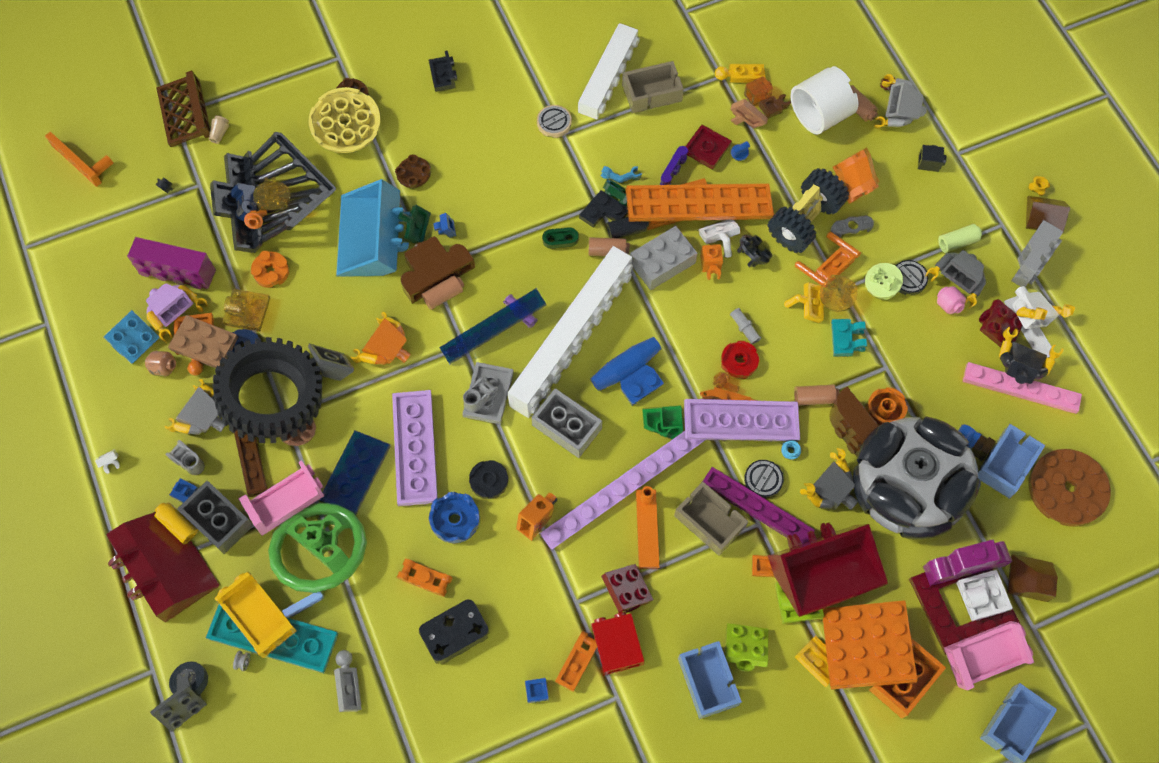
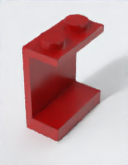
[591,612,645,676]

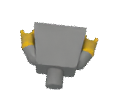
[165,379,225,434]

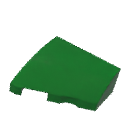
[642,405,683,439]

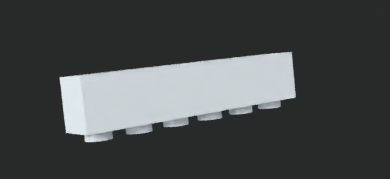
[578,23,640,119]

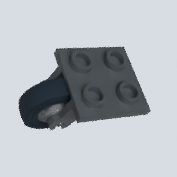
[150,661,208,732]

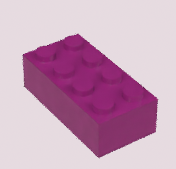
[127,237,216,289]

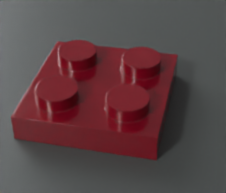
[685,124,732,170]

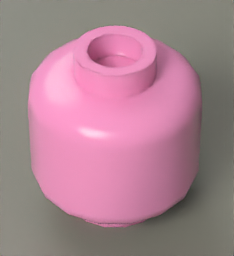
[937,286,966,314]

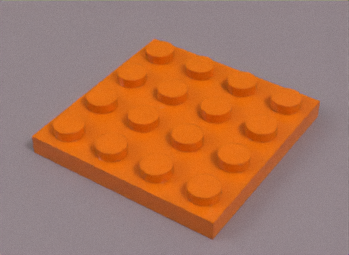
[823,600,917,690]

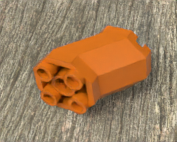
[832,147,880,204]

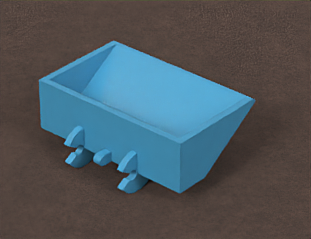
[336,179,410,277]

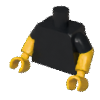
[999,327,1063,384]

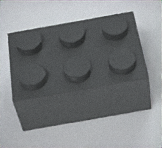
[177,480,254,554]

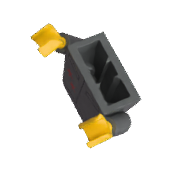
[925,250,986,309]

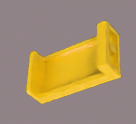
[214,572,297,658]

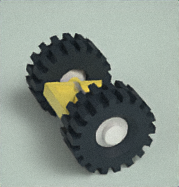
[767,168,849,253]

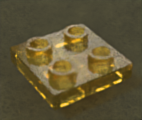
[222,289,270,331]

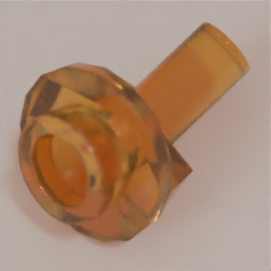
[713,372,740,393]

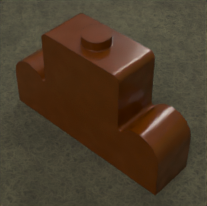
[401,236,475,304]

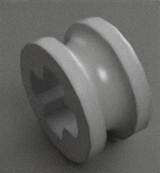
[233,651,250,671]

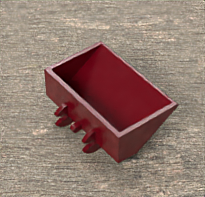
[106,512,220,623]
[767,522,888,617]

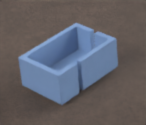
[978,424,1045,499]
[678,641,742,719]
[980,683,1057,763]

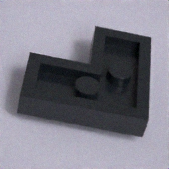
[579,190,628,228]

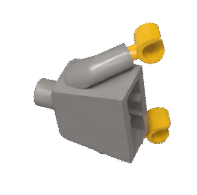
[874,74,927,129]

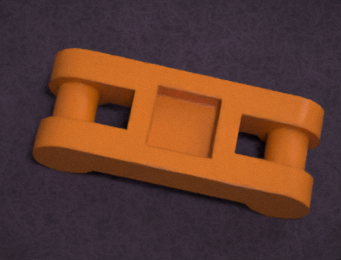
[397,558,453,597]

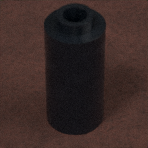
[606,217,649,238]

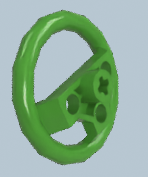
[268,503,367,593]

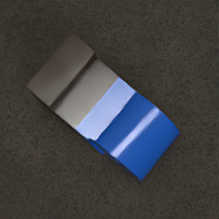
[958,424,996,461]

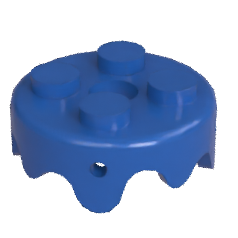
[429,492,480,543]

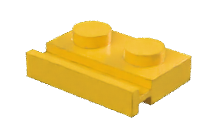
[795,635,830,687]

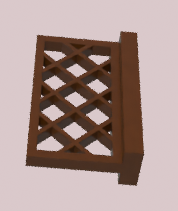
[156,70,211,147]

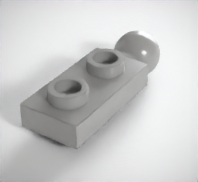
[334,650,362,712]

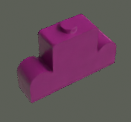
[923,539,1012,586]

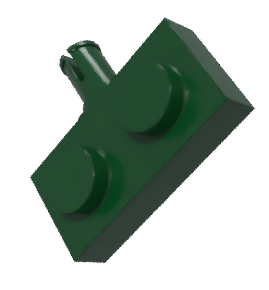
[398,204,431,244]

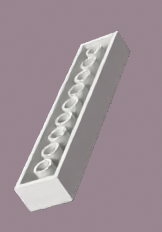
[508,246,633,418]

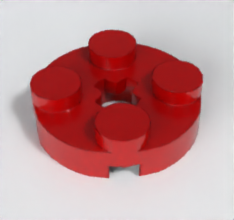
[721,341,760,379]

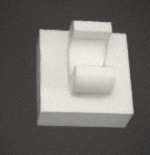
[95,449,120,474]

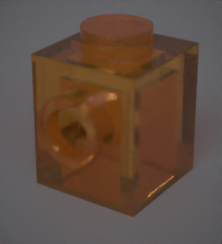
[744,76,773,106]

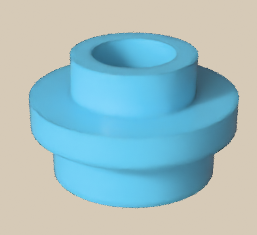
[781,441,801,460]

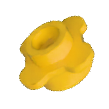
[1028,176,1050,196]

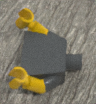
[800,448,858,510]

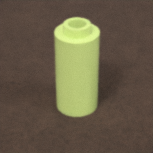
[938,224,982,253]

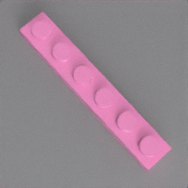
[962,362,1082,414]

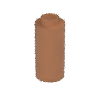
[850,85,878,122]
[589,237,630,256]
[421,276,464,310]
[794,384,839,406]

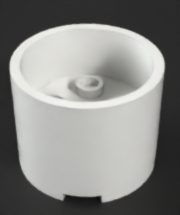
[791,66,858,134]

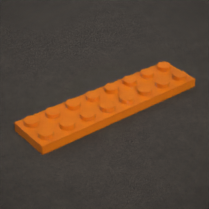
[626,184,774,222]

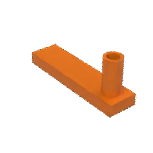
[45,132,114,187]
[636,486,659,569]

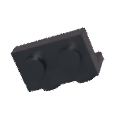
[428,50,458,92]

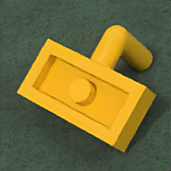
[784,282,824,323]

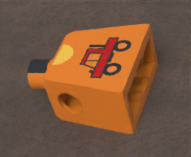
[516,493,558,541]

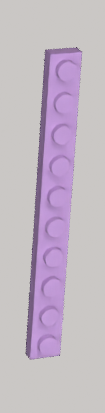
[540,431,705,550]

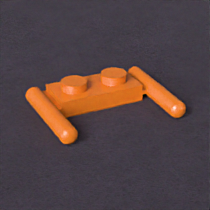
[795,232,861,288]

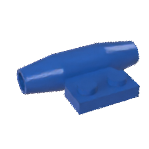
[590,337,664,406]

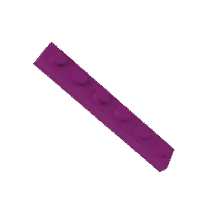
[703,467,815,543]

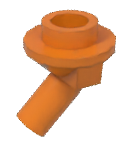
[244,209,267,229]

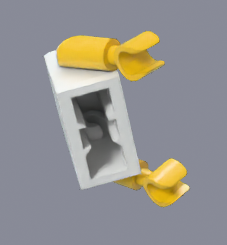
[1012,286,1075,329]

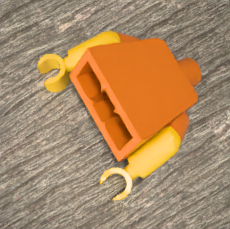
[350,312,411,365]

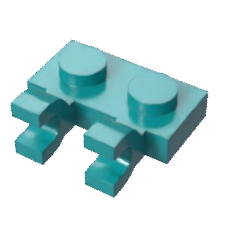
[831,319,867,357]

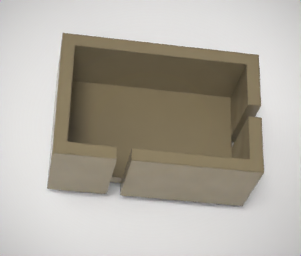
[622,61,684,113]
[674,481,748,556]

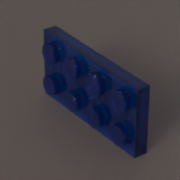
[319,430,391,515]

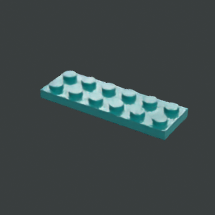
[206,604,338,674]

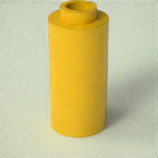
[154,502,198,544]

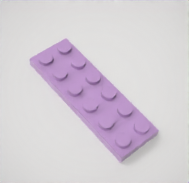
[392,390,438,506]
[684,399,800,441]

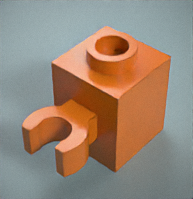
[700,244,723,280]

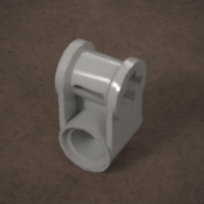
[463,376,499,413]
[165,440,205,475]

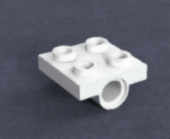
[956,570,1013,621]

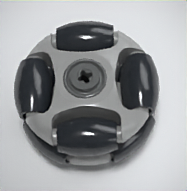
[853,416,980,540]

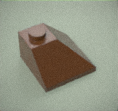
[1007,554,1058,602]

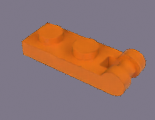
[555,631,597,693]

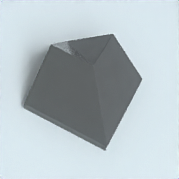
[308,343,354,381]

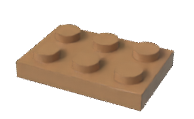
[168,315,238,368]

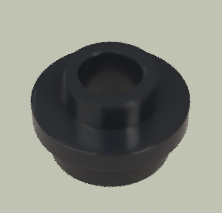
[155,177,173,193]

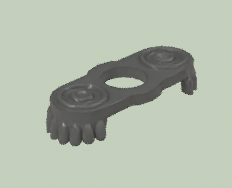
[831,216,874,238]

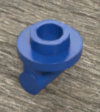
[731,141,750,161]

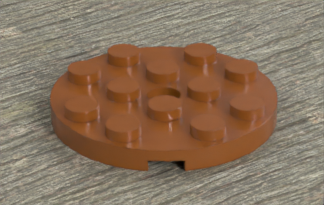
[1029,449,1111,527]

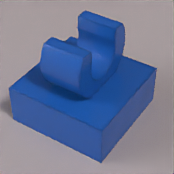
[434,213,456,238]
[169,478,198,503]

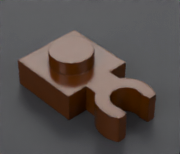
[758,94,791,119]

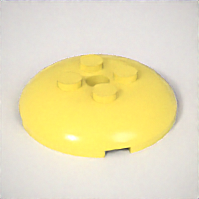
[309,88,380,153]

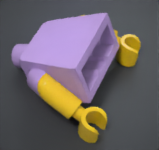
[146,284,208,342]

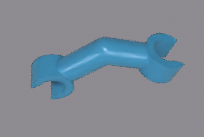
[600,166,642,183]

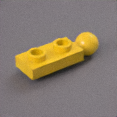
[715,64,766,83]

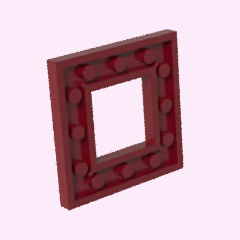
[909,570,1021,655]

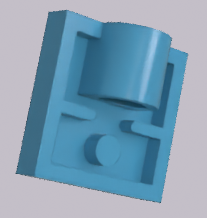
[103,310,160,364]

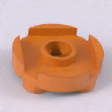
[251,251,289,288]

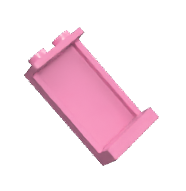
[239,460,324,536]
[944,621,1034,690]

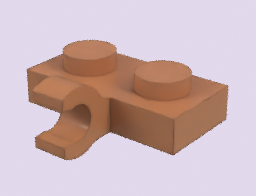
[730,99,768,129]

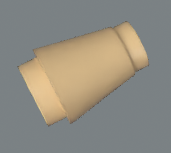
[209,116,229,144]

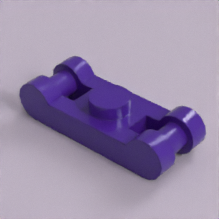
[660,146,688,185]

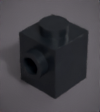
[918,145,947,172]

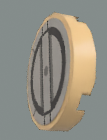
[537,105,572,138]

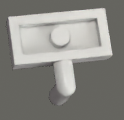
[699,220,740,258]

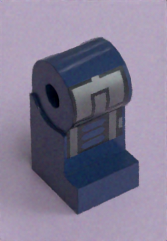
[231,183,257,221]

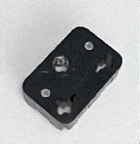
[419,599,490,665]

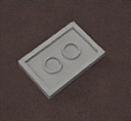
[462,362,514,425]

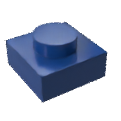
[525,678,549,703]

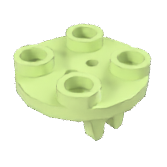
[865,263,903,300]

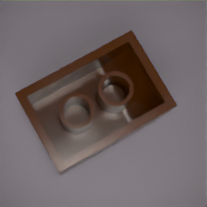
[830,386,879,457]

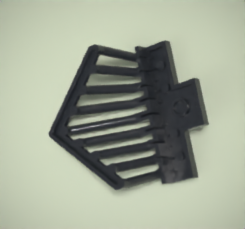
[210,132,336,253]

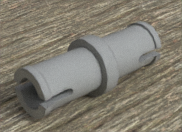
[730,308,761,345]

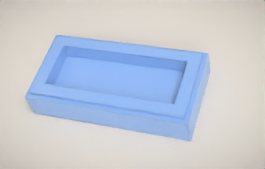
[282,591,324,618]

